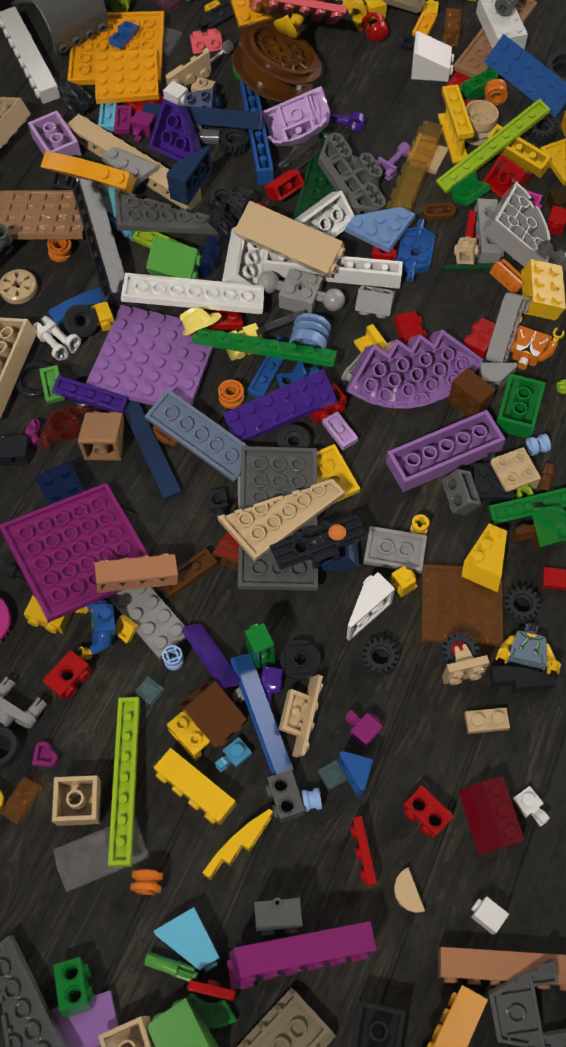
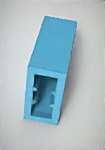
[154,907,220,972]

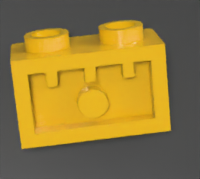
[167,711,209,762]

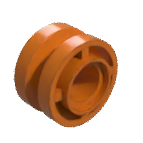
[485,79,508,105]
[47,239,72,262]
[218,380,244,409]
[130,869,163,895]

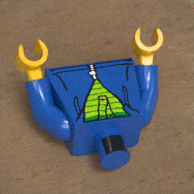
[75,599,115,660]

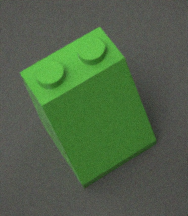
[146,236,202,279]
[146,998,219,1047]

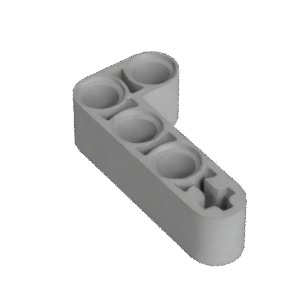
[486,293,530,363]

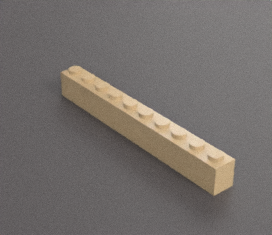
[66,114,202,212]

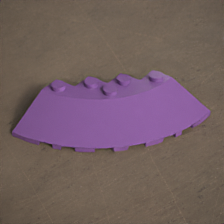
[346,329,484,409]

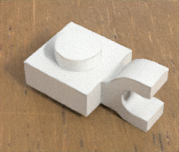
[512,786,550,827]

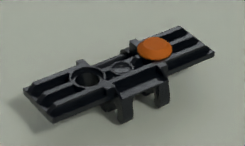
[269,514,368,570]

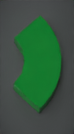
[185,992,237,1028]

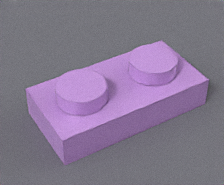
[322,411,358,450]

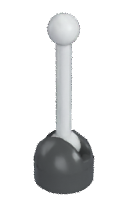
[210,39,235,63]

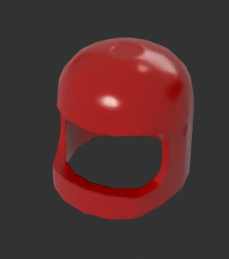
[362,12,388,43]

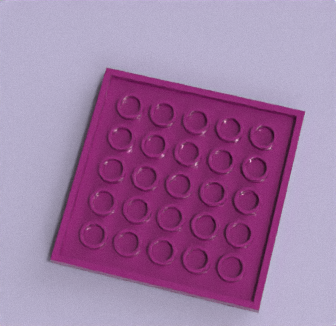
[0,483,149,623]

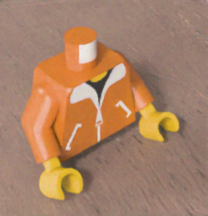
[511,316,565,370]

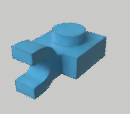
[215,737,252,773]

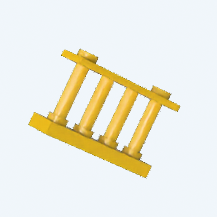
[438,84,474,164]

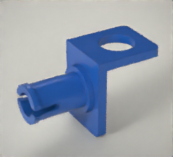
[276,362,319,388]

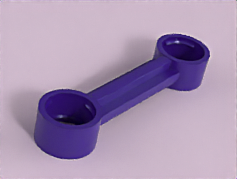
[329,112,365,131]

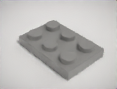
[364,526,427,574]

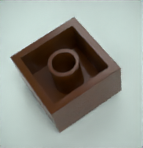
[448,368,496,418]

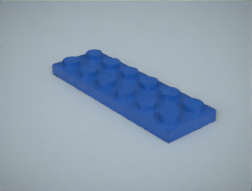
[484,34,566,118]

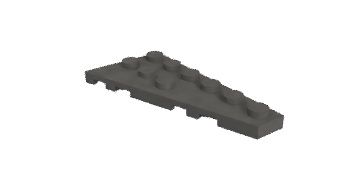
[114,189,218,235]
[0,935,68,1047]

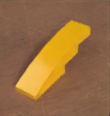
[202,809,273,880]

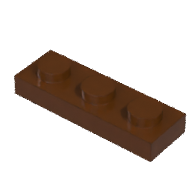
[161,548,218,598]

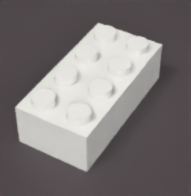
[476,0,528,49]

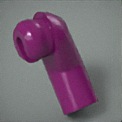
[25,419,41,447]

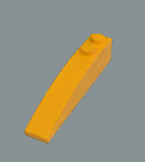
[41,151,136,194]

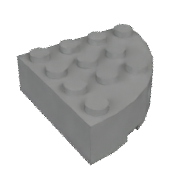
[483,182,550,267]

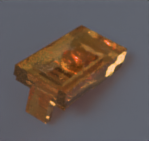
[0,777,43,825]

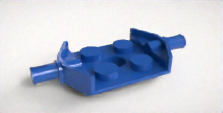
[396,219,436,282]

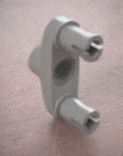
[0,677,47,728]

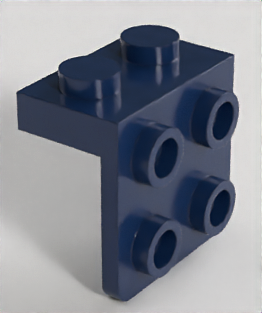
[184,88,222,128]

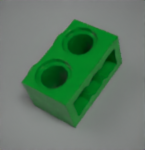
[53,957,94,1018]

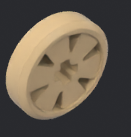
[0,269,38,304]

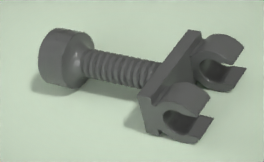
[537,240,566,278]

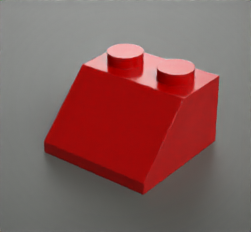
[483,154,533,198]

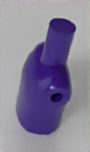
[260,666,284,706]

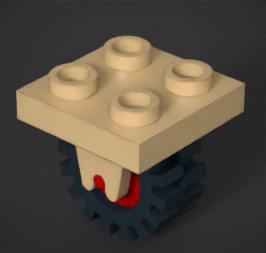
[440,633,489,685]

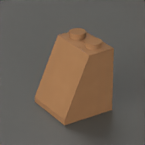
[78,411,125,461]

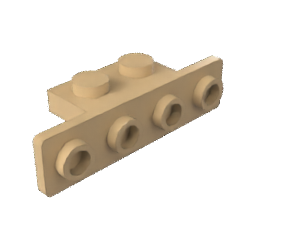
[279,675,323,757]

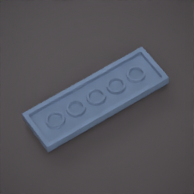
[145,388,249,482]

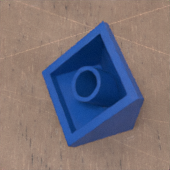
[338,751,373,800]

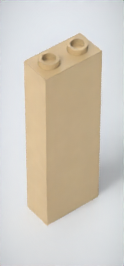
[234,200,345,278]

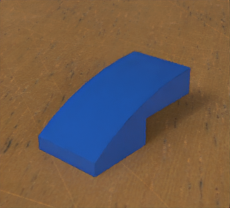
[108,20,139,49]

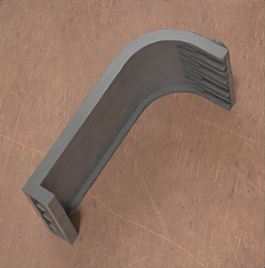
[32,0,108,55]

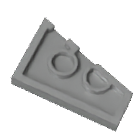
[101,147,158,187]

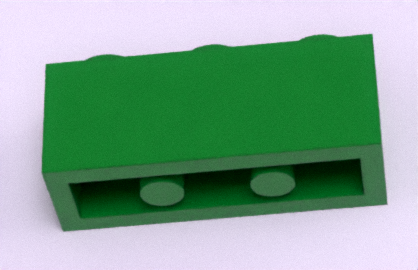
[245,623,275,672]

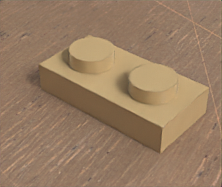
[464,708,510,734]

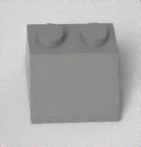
[355,285,396,318]

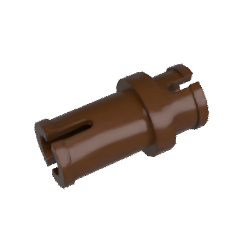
[537,464,555,493]

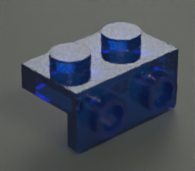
[198,236,219,277]

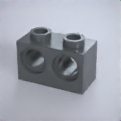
[442,469,482,515]
[265,770,305,823]

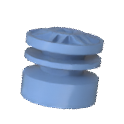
[289,313,331,349]

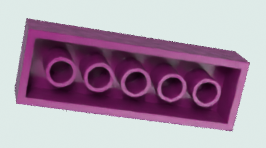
[229,921,377,985]

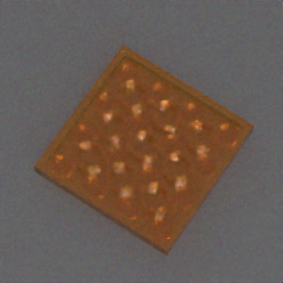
[421,564,503,646]

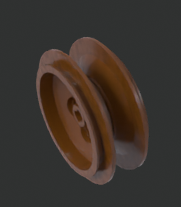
[232,23,322,103]

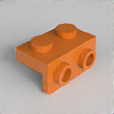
[489,258,523,294]

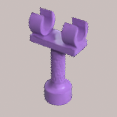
[376,142,411,181]

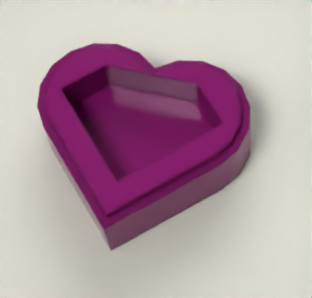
[32,741,59,768]

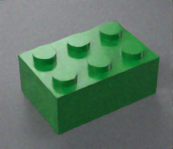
[496,374,546,439]

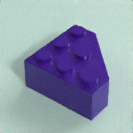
[148,99,202,161]

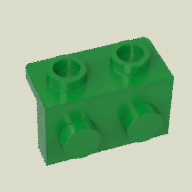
[450,171,490,207]

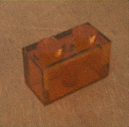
[443,8,462,46]

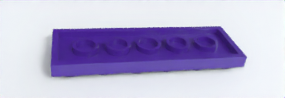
[223,369,338,443]

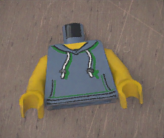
[495,623,561,674]

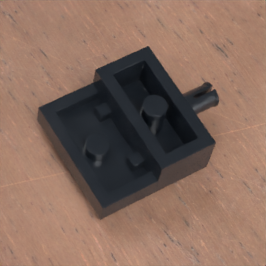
[472,452,514,501]

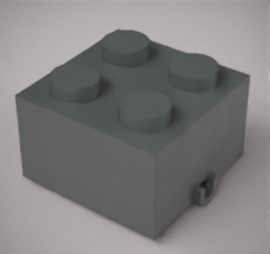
[254,898,302,936]

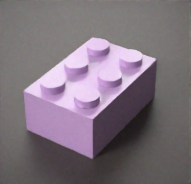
[28,111,81,156]

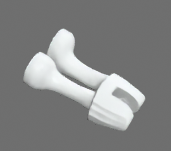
[32,316,81,361]

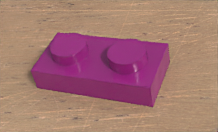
[114,106,132,134]

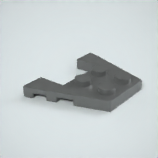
[488,958,566,1047]

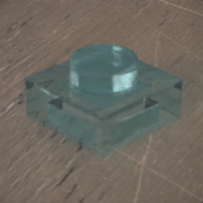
[135,676,164,706]
[318,760,347,791]

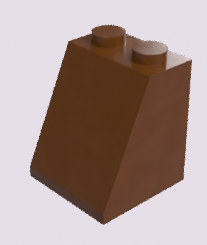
[177,680,247,748]

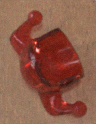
[40,405,88,450]

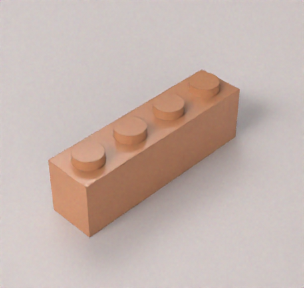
[94,554,178,593]

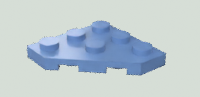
[345,207,415,253]

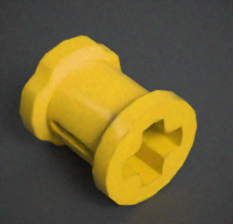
[410,514,429,535]

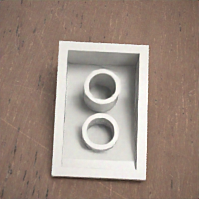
[347,573,395,641]

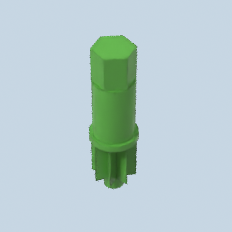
[145,951,199,982]

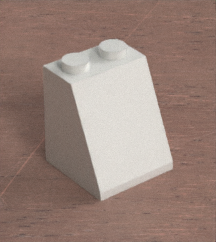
[411,31,454,81]

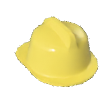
[180,307,221,335]

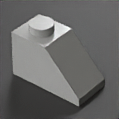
[478,363,517,391]

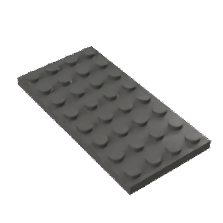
[238,446,318,591]

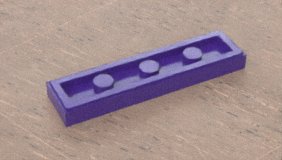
[52,375,128,414]
[182,623,240,689]

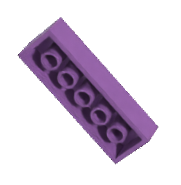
[386,410,505,492]

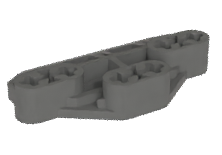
[318,133,386,215]

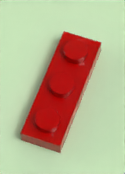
[349,816,377,888]

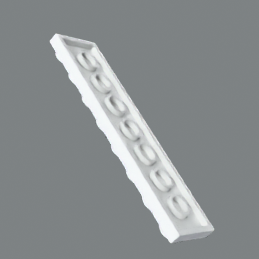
[121,273,264,314]

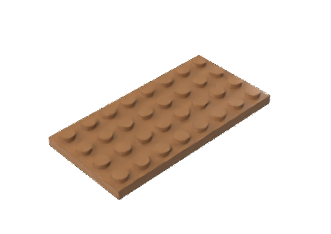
[0,190,85,240]

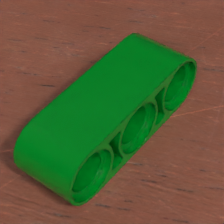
[460,68,499,100]

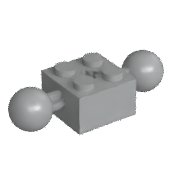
[257,268,345,314]

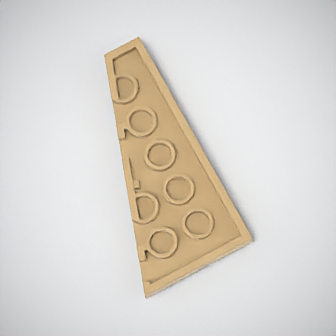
[218,479,345,562]

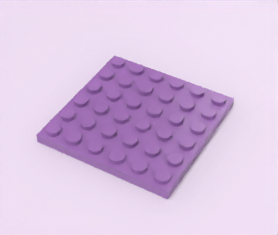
[86,305,221,406]

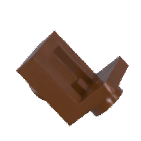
[512,524,540,548]

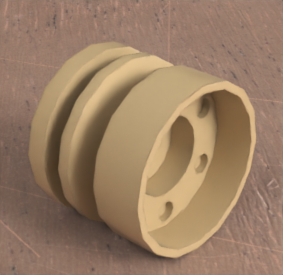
[465,100,499,145]

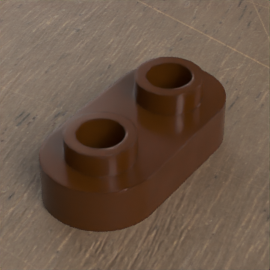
[422,203,456,221]

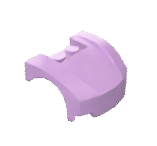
[262,86,330,146]

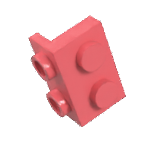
[189,28,222,54]

